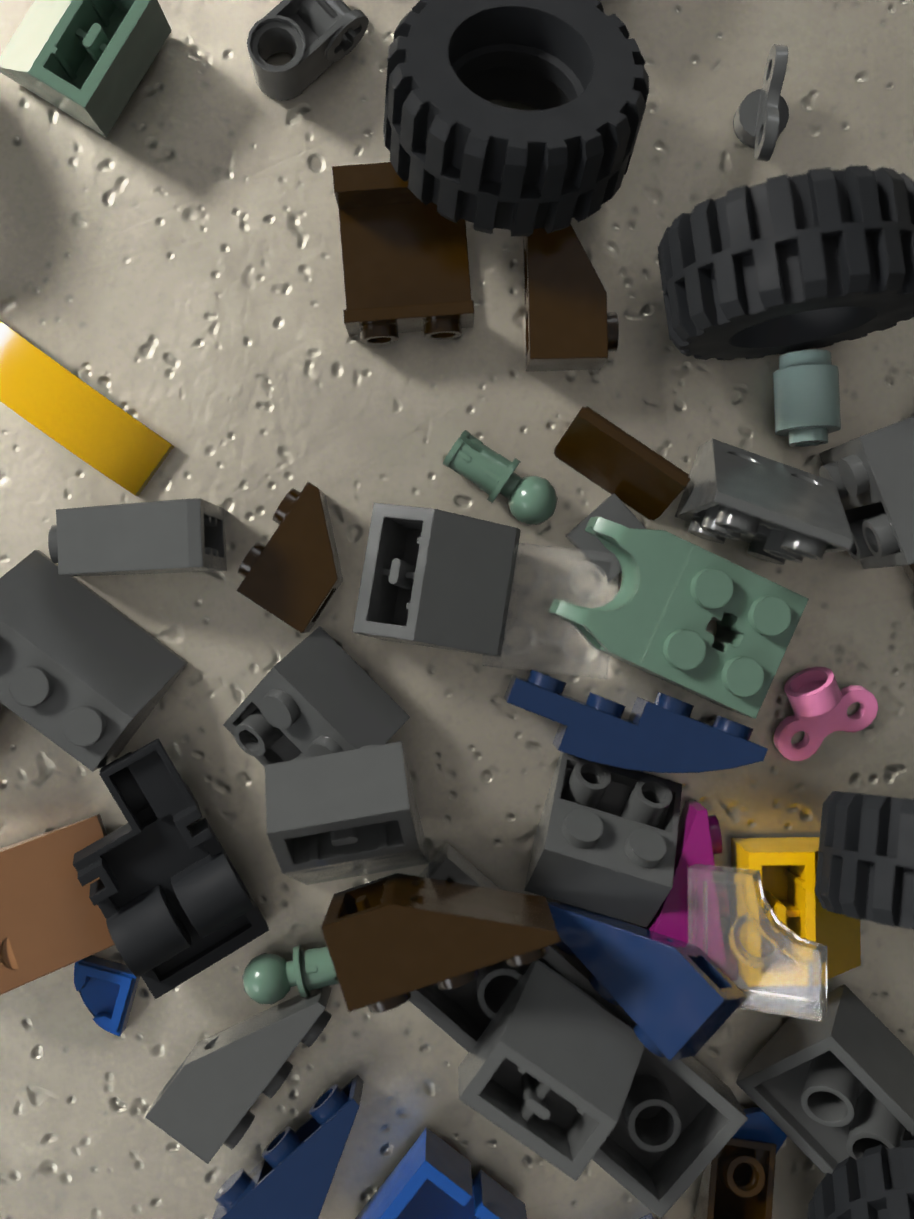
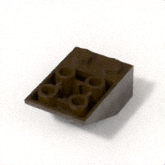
[321,873,561,1013]

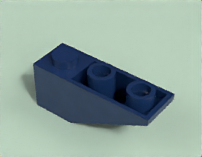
[547,901,747,1061]
[212,1075,364,1219]

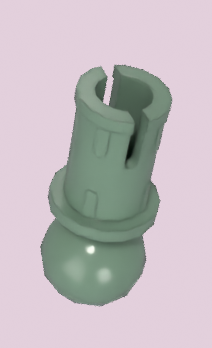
[443,430,558,525]
[242,945,339,1005]

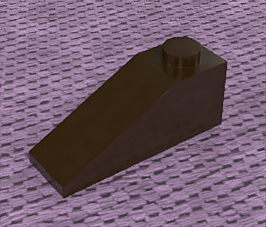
[523,225,619,371]

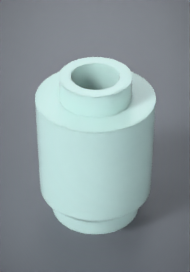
[773,349,841,447]

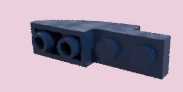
[504,669,768,773]

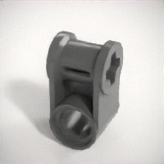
[247,0,369,101]

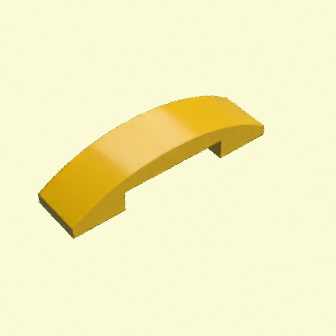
[0,320,175,496]

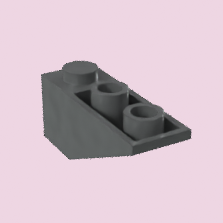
[146,986,332,1164]

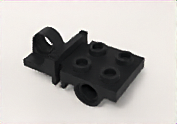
[73,738,269,999]

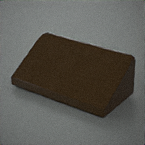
[554,406,691,520]

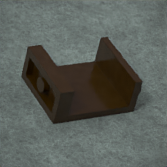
[332,162,474,345]

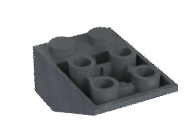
[675,438,854,565]
[265,741,430,885]

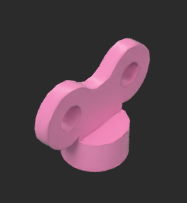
[773,667,878,761]

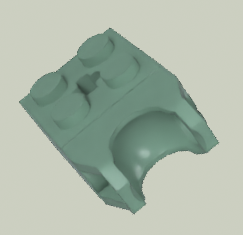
[548,516,809,719]

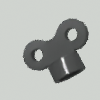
[733,44,789,162]

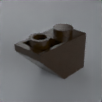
[237,482,343,634]

